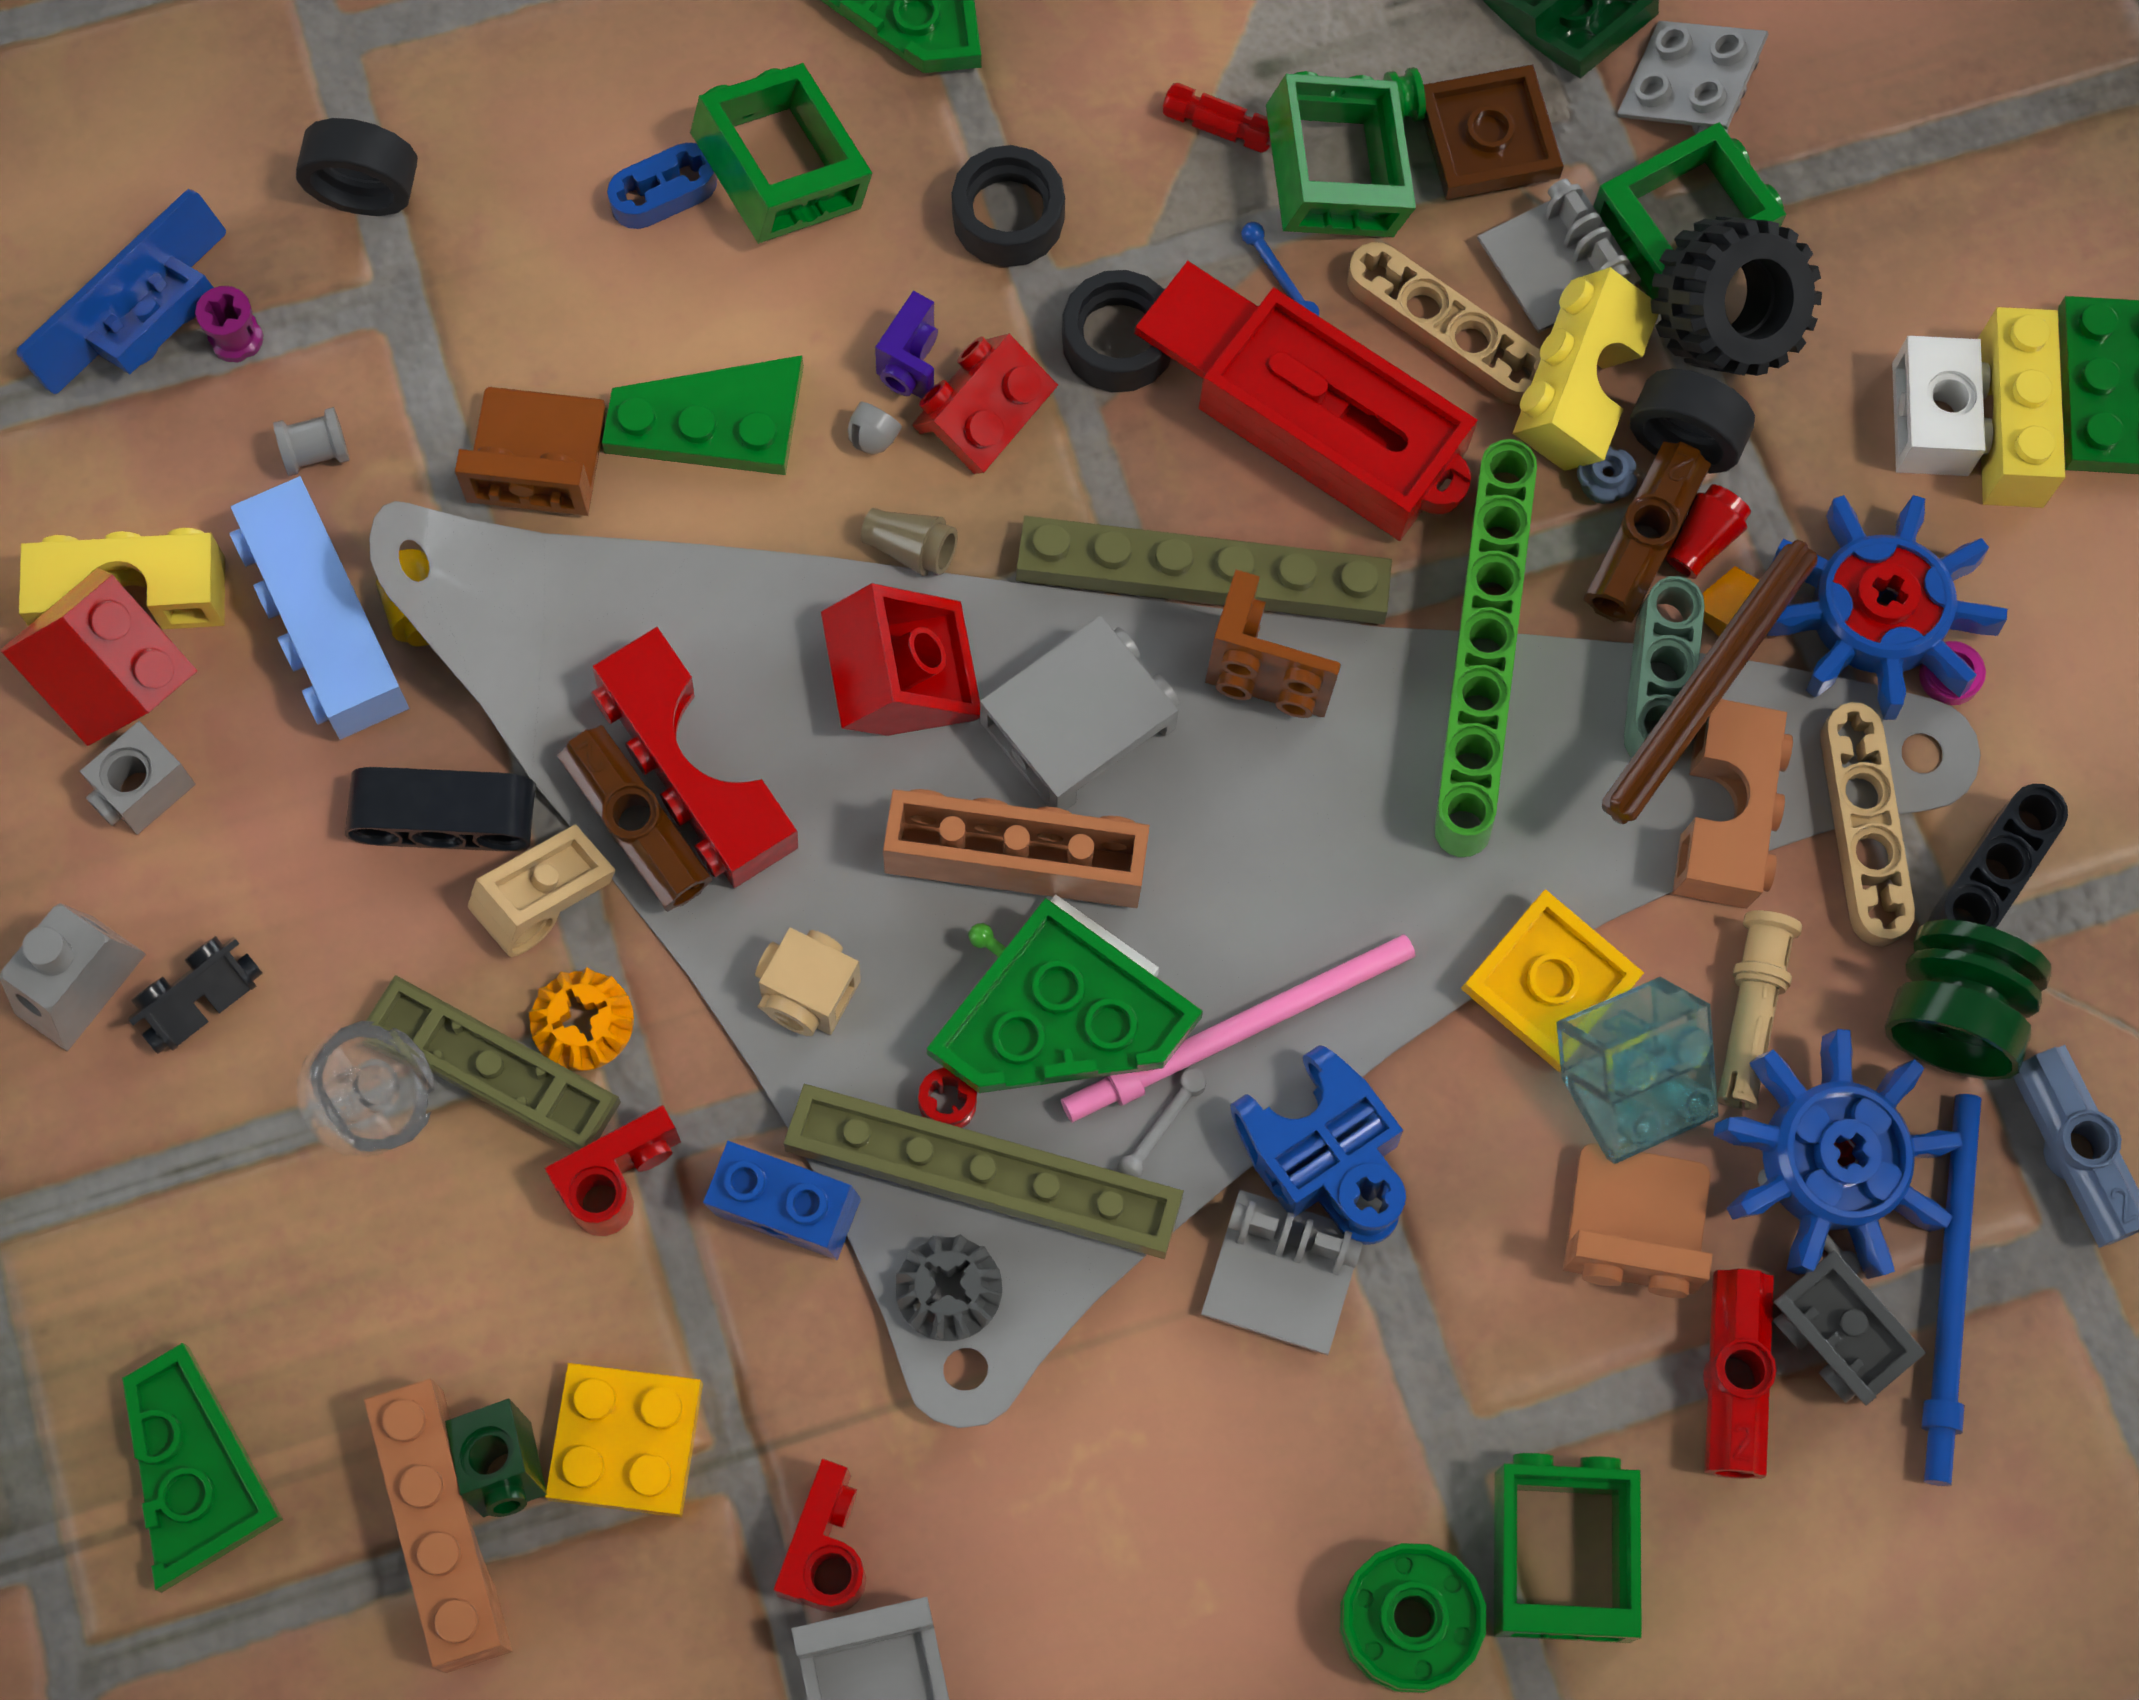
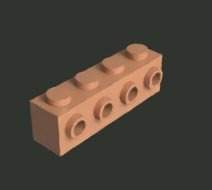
[883,789,1150,908]

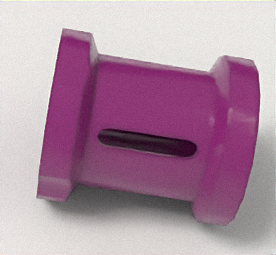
[195,286,264,363]

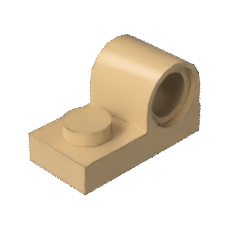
[468,824,616,957]

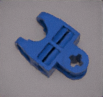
[1230,1045,1406,1245]

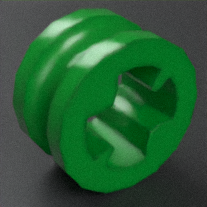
[1383,67,1426,122]

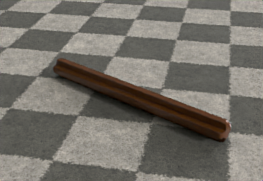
[1602,540,1818,824]

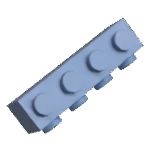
[229,476,410,740]

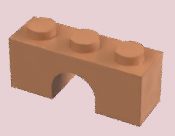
[1672,699,1793,909]

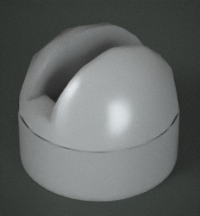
[848,401,902,454]

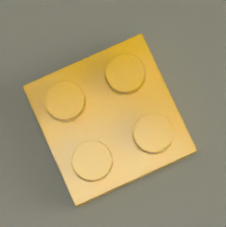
[1460,889,1644,1072]
[545,1363,703,1518]

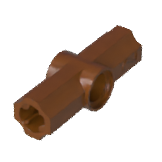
[1584,441,1711,623]
[557,725,712,912]

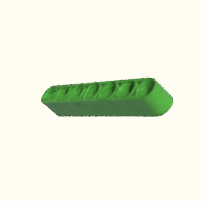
[1434,439,1537,857]

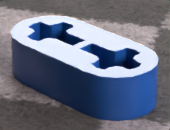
[607,142,718,229]

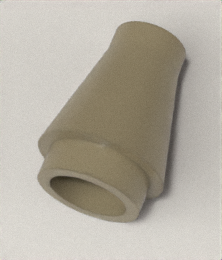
[861,508,958,576]

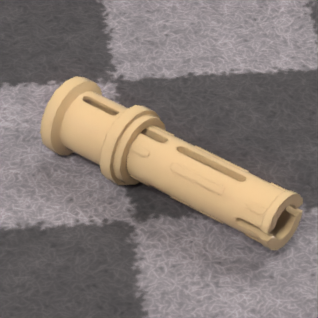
[1716,910,1802,1110]

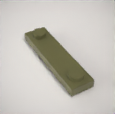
[361,975,621,1151]

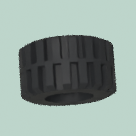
[1651,216,1822,376]

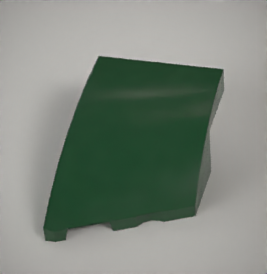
[1483,0,1659,79]

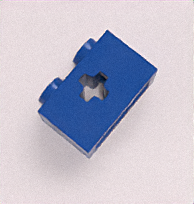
[703,1141,861,1260]

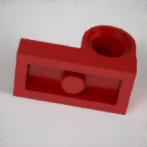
[544,1105,681,1236]
[773,1458,866,1613]

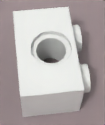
[1892,336,1993,476]

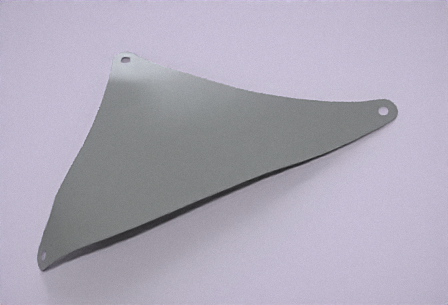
[369,501,1981,1428]

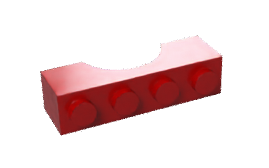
[591,627,798,889]

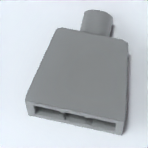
[0,903,146,1051]

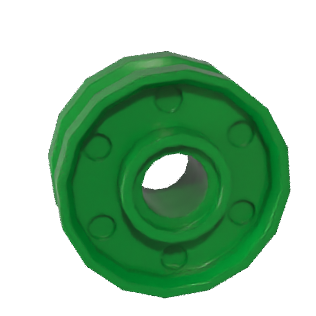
[1339,1543,1486,1693]

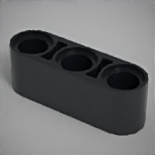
[345,767,536,851]
[1928,783,2068,928]

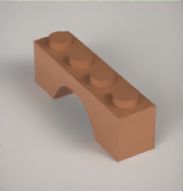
[364,1379,513,1673]

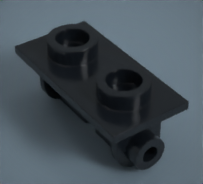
[129,936,263,1054]

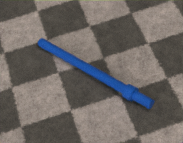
[1921,1094,1982,1486]

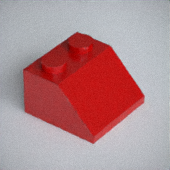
[0,568,197,746]
[821,583,980,736]

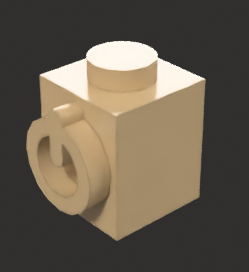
[755,927,861,1036]

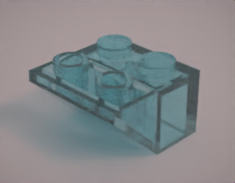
[1556,976,1719,1164]

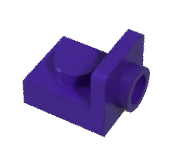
[875,290,938,399]

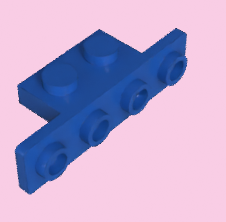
[16,189,226,394]

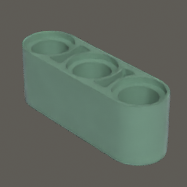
[1624,576,1705,758]

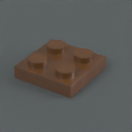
[1423,64,1564,200]

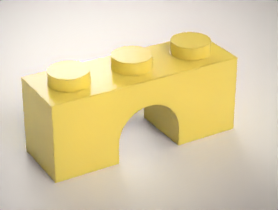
[1512,267,1659,471]
[1978,307,2065,508]
[19,528,225,630]

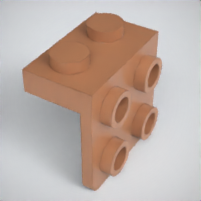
[1563,1143,1713,1298]

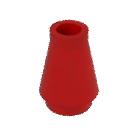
[1666,484,1751,579]

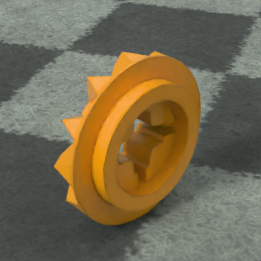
[529,967,634,1071]

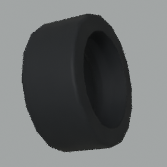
[296,118,418,216]
[951,145,1065,267]
[1062,270,1171,392]
[1630,368,1755,474]

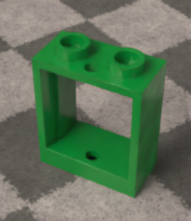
[690,63,873,244]
[1266,71,1416,237]
[1593,122,1786,299]
[1494,1453,1642,1643]

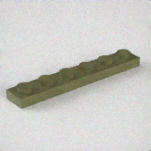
[1016,516,1392,624]
[784,1083,1184,1259]

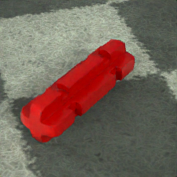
[1163,83,1271,153]

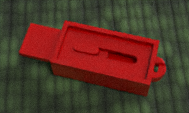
[1134,260,1478,541]

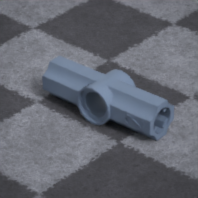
[2013,1045,2139,1248]

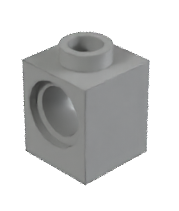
[80,721,196,835]

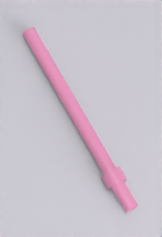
[1061,934,1416,1123]

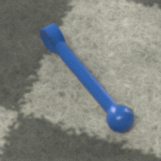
[1241,222,1319,316]

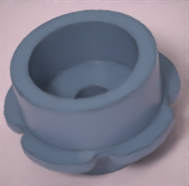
[1577,446,1637,504]

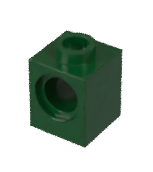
[445,1398,547,1518]

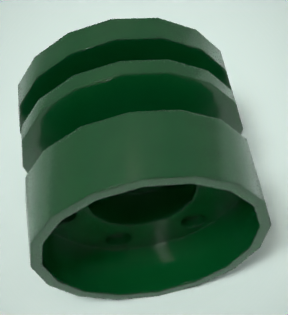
[1885,919,2051,1080]

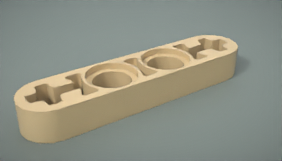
[1347,242,1541,406]
[1820,702,1915,947]

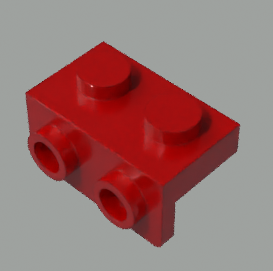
[912,333,1058,474]

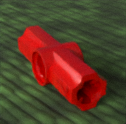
[1703,1268,1777,1479]

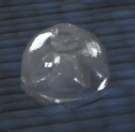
[297,1021,434,1157]

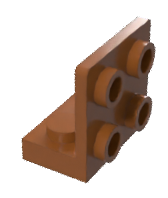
[455,387,607,516]
[1205,569,1341,718]

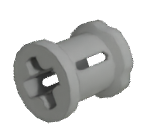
[273,407,349,476]

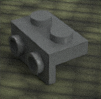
[1773,1250,1926,1406]

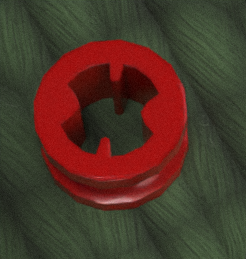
[918,1067,977,1128]

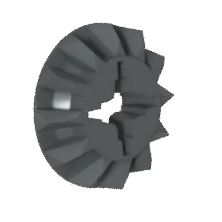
[896,1234,1002,1341]

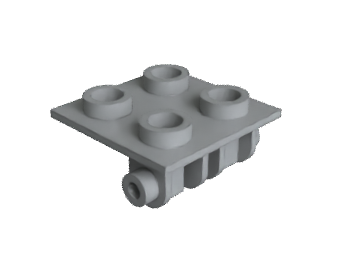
[1617,21,1769,135]
[1477,179,1641,333]
[1201,1190,1363,1356]

